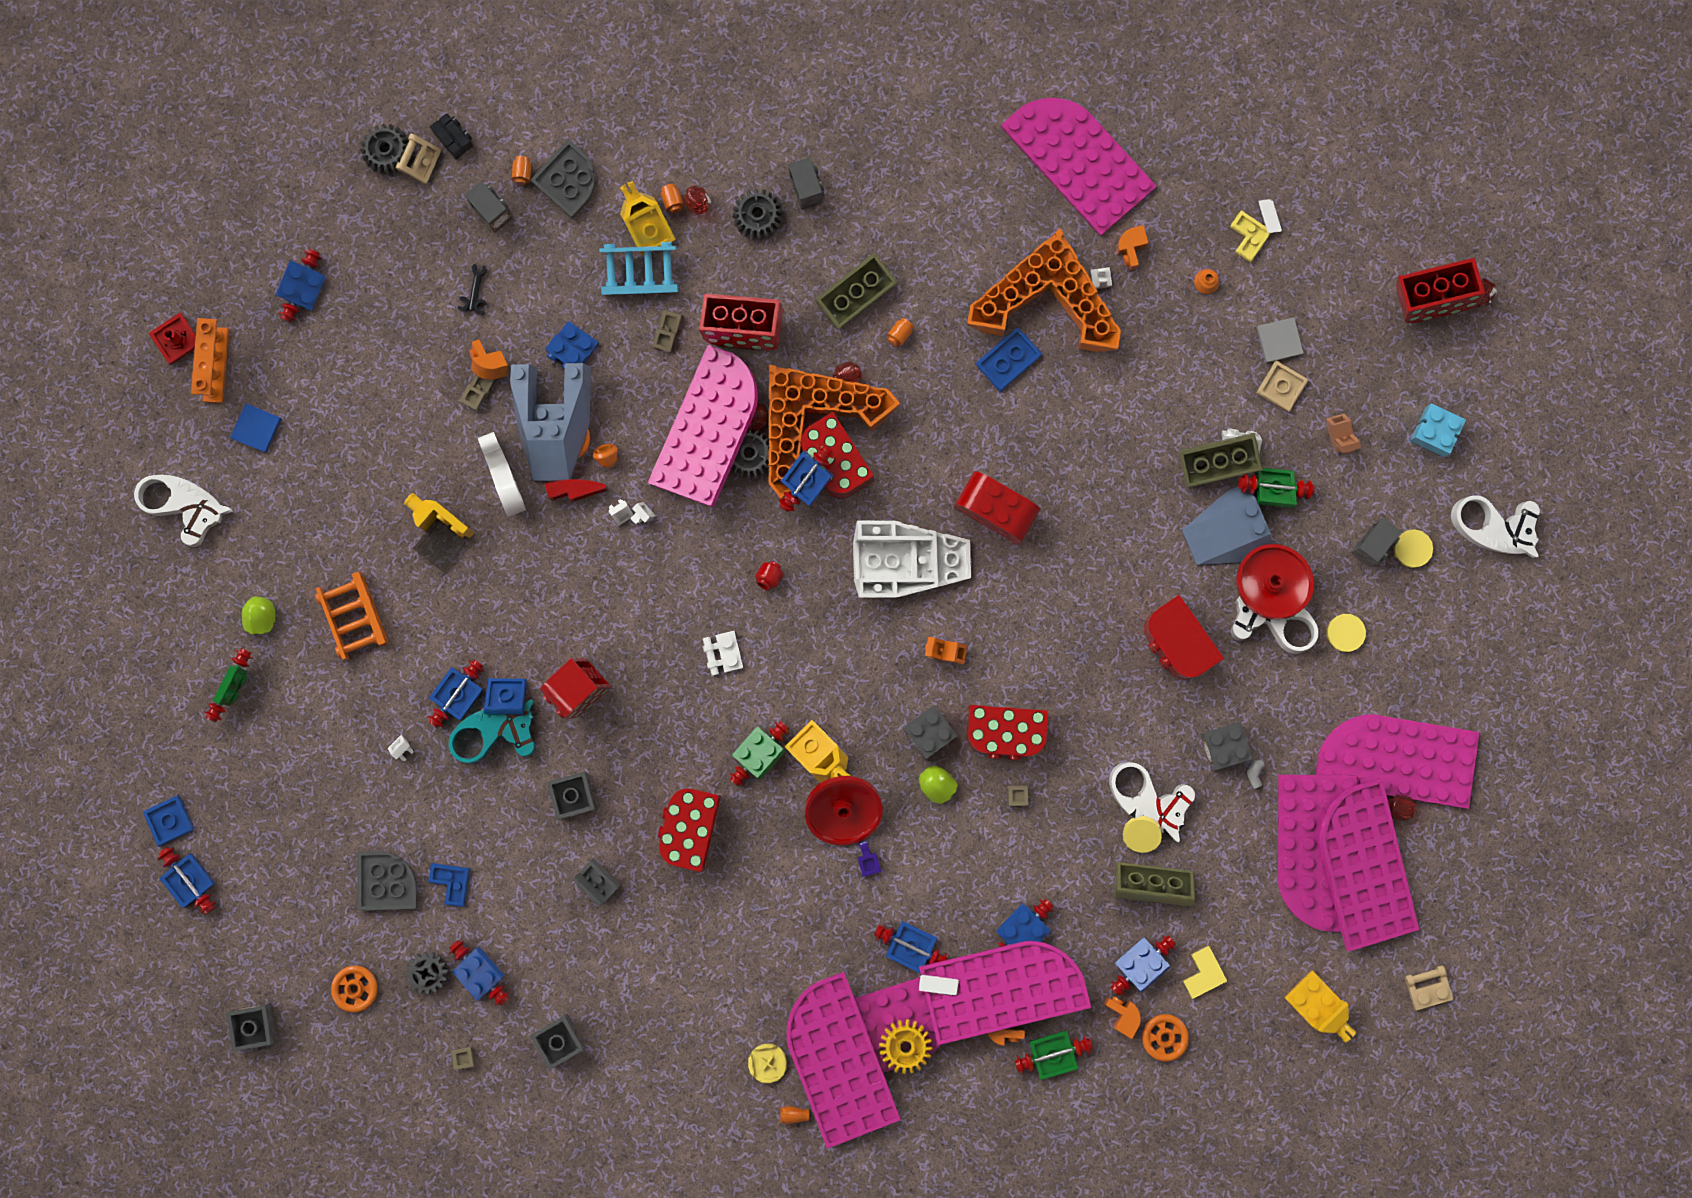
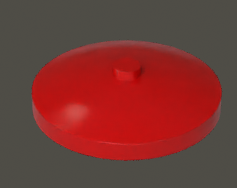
[1236,544,1314,620]
[804,776,883,845]

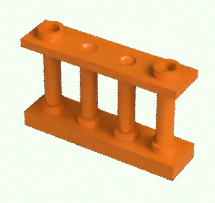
[191,318,229,403]
[315,571,389,661]

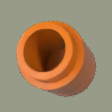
[511,156,532,186]
[661,184,684,214]
[887,318,914,347]

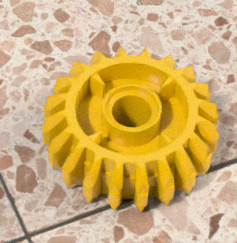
[879,1019,932,1074]

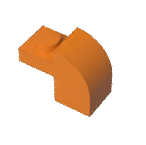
[1117,225,1148,271]
[469,340,508,380]
[925,637,967,664]
[1104,996,1140,1039]
[987,1028,1025,1045]

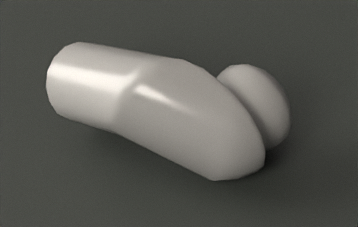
[1247,760,1265,789]

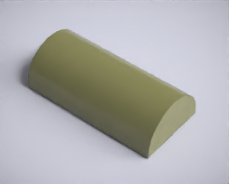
[815,252,898,330]
[1178,433,1263,488]
[1113,862,1195,907]

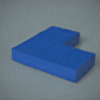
[428,863,470,907]

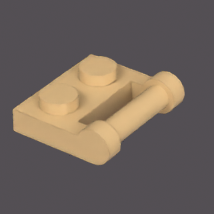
[395,134,441,184]
[1405,965,1454,1010]

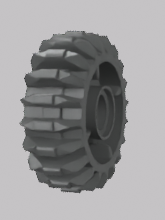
[360,124,409,175]
[732,188,783,240]
[731,428,769,479]

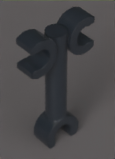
[458,264,487,315]

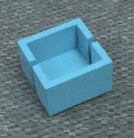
[1410,403,1466,457]

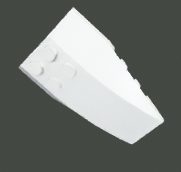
[853,521,971,598]

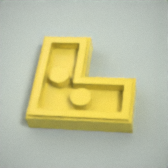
[1230,210,1271,263]
[1183,946,1227,999]

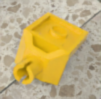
[620,181,676,257]
[404,493,474,539]
[785,720,851,783]
[1284,970,1356,1043]

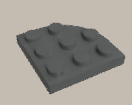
[530,139,595,219]
[357,851,418,911]

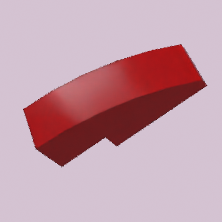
[545,479,608,502]

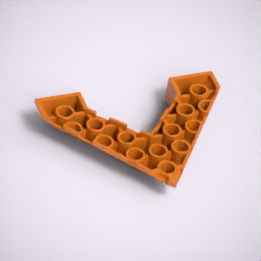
[967,228,1121,352]
[769,364,900,499]

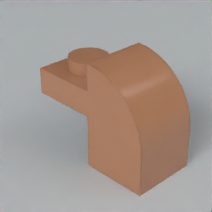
[1326,414,1361,453]

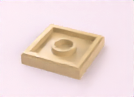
[1256,361,1308,413]

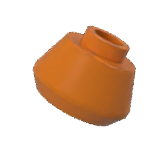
[1194,269,1220,294]
[593,444,618,468]

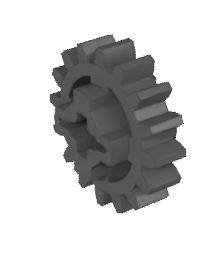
[405,951,449,995]

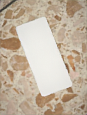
[1259,199,1282,233]
[919,975,958,995]

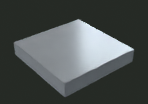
[1256,317,1304,363]

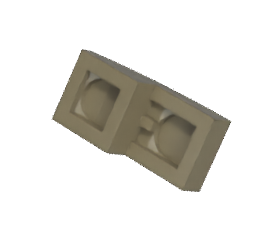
[652,309,682,352]
[460,375,496,410]

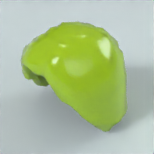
[241,596,276,634]
[918,765,958,804]

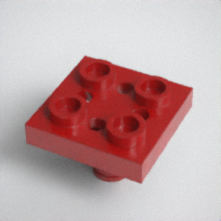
[148,312,196,365]

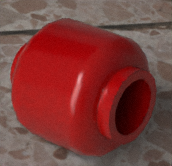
[755,561,783,591]

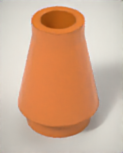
[780,1105,809,1125]

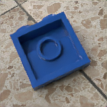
[545,321,599,369]

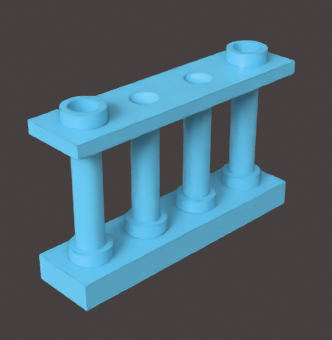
[599,242,679,295]

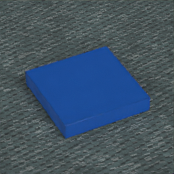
[230,403,282,453]
[484,678,527,714]
[143,795,195,847]

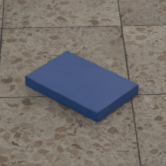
[975,327,1043,392]

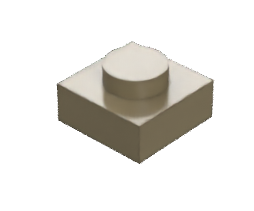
[1008,786,1028,806]
[451,1046,475,1070]

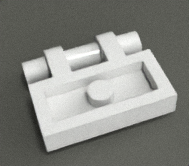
[703,631,743,676]

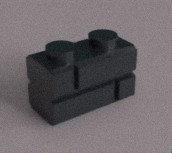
[430,113,473,160]

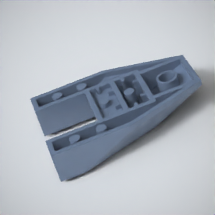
[510,363,591,481]

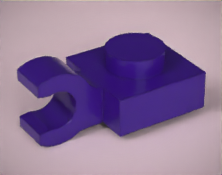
[857,840,881,877]

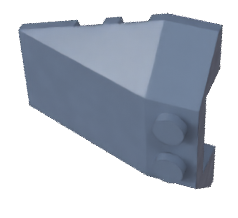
[1182,487,1273,565]

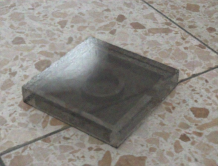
[413,519,467,572]

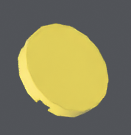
[1393,529,1433,568]
[1326,614,1366,652]
[1123,816,1162,853]
[748,1043,787,1083]

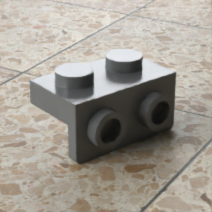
[573,858,621,906]

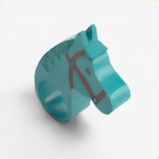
[448,700,536,765]

